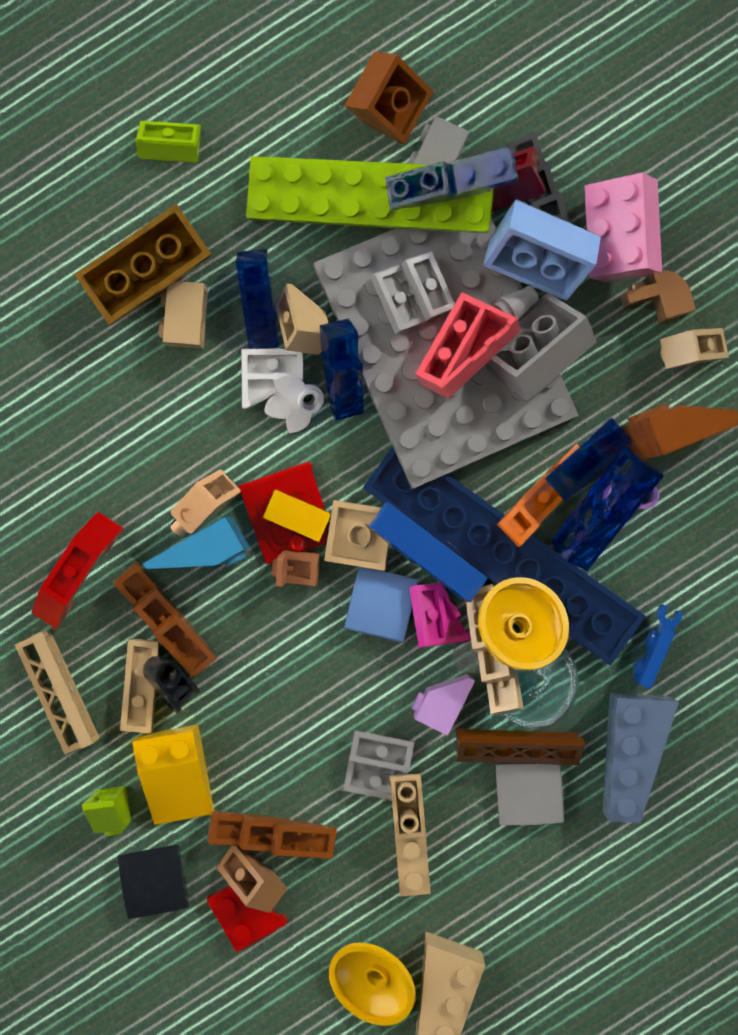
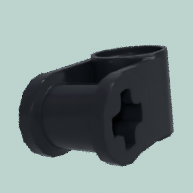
[143,656,200,714]

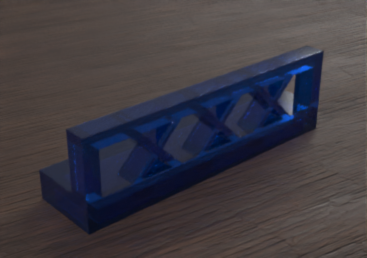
[551,446,664,571]

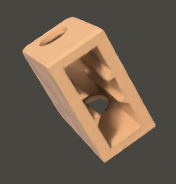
[170,469,241,537]

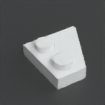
[241,349,304,409]

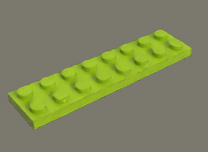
[246,156,495,234]

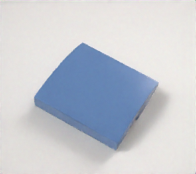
[344,567,418,643]

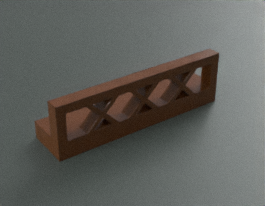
[456,729,585,765]

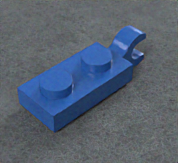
[632,604,683,689]

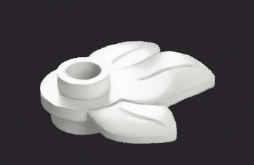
[264,375,324,433]

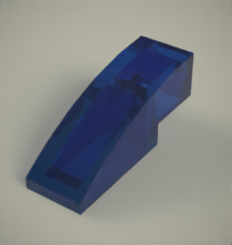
[320,318,364,421]
[544,418,632,501]

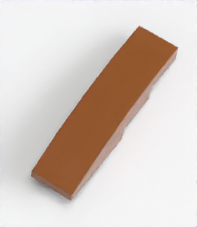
[113,561,217,678]
[207,811,337,859]

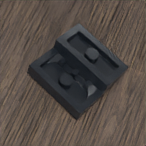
[118,844,189,920]

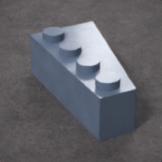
[602,692,679,823]

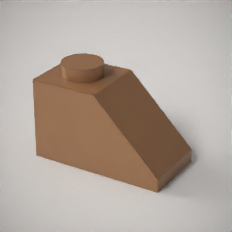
[216,846,288,913]

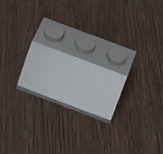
[487,293,597,402]

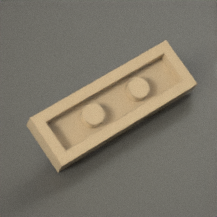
[120,638,160,733]

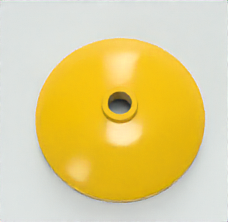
[478,577,569,671]
[329,943,416,1026]

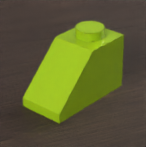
[82,786,131,836]

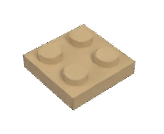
[324,500,390,571]

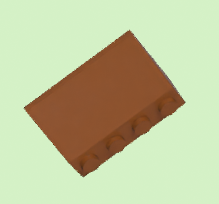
[621,403,738,461]

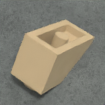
[275,283,332,355]
[660,328,729,369]

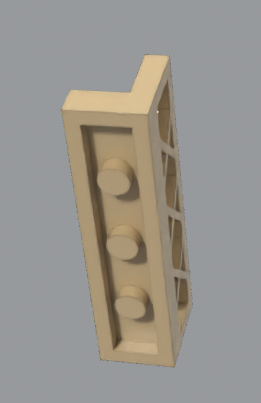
[15,629,100,754]

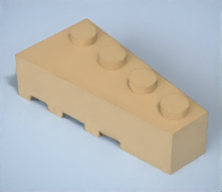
[415,931,485,1035]

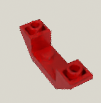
[31,511,124,629]

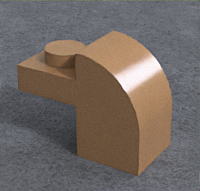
[620,270,696,323]

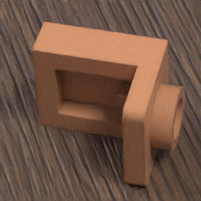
[272,550,320,587]

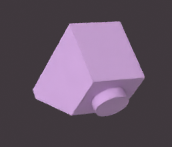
[411,674,475,736]

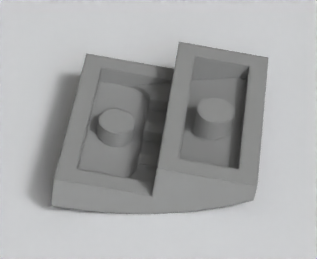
[371,251,455,335]
[343,730,415,800]
[496,763,564,825]

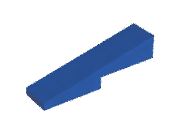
[368,502,487,603]

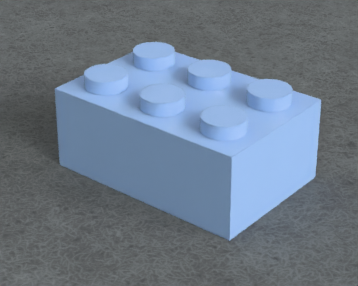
[483,200,601,301]

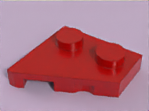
[206,884,288,952]

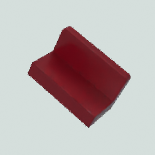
[478,146,546,212]

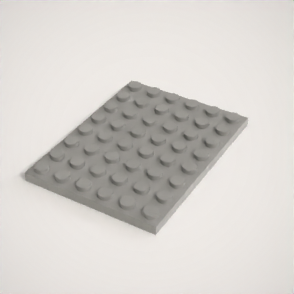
[313,218,579,489]

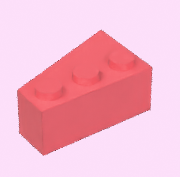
[415,292,521,399]

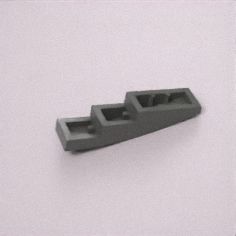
[505,131,570,223]

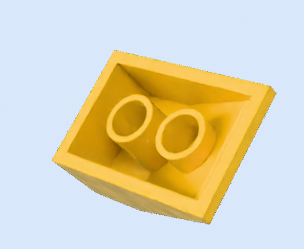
[132,724,214,825]

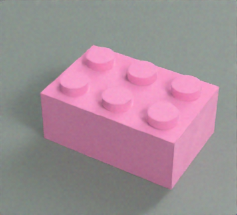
[584,172,662,282]

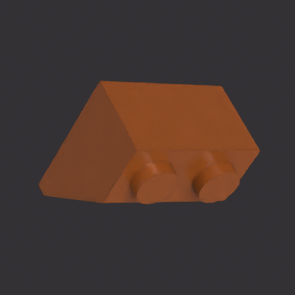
[344,52,434,144]

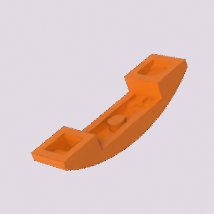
[497,444,598,547]

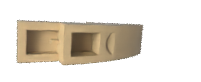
[390,773,431,896]

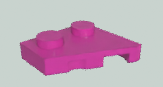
[409,583,471,648]

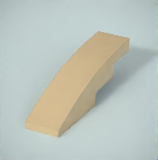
[466,584,524,716]

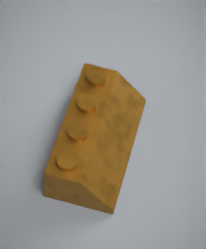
[74,203,212,326]

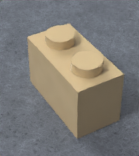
[159,281,208,349]

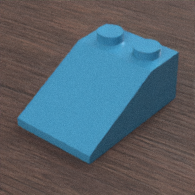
[143,517,250,569]

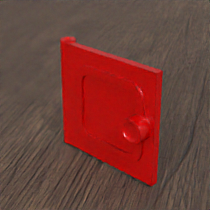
[238,461,330,565]

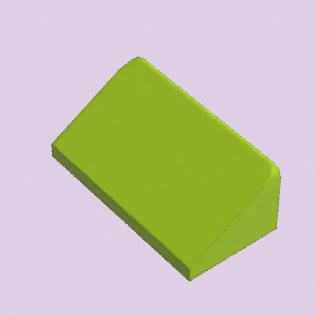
[135,121,201,163]

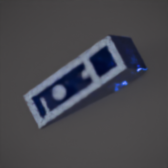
[235,248,279,349]

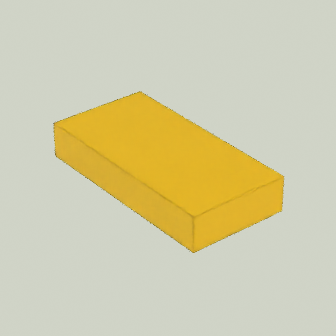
[263,490,331,542]

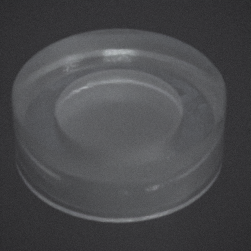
[452,642,479,673]

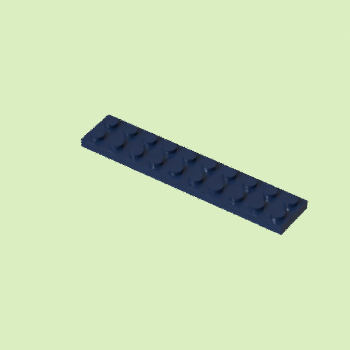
[363,446,646,666]

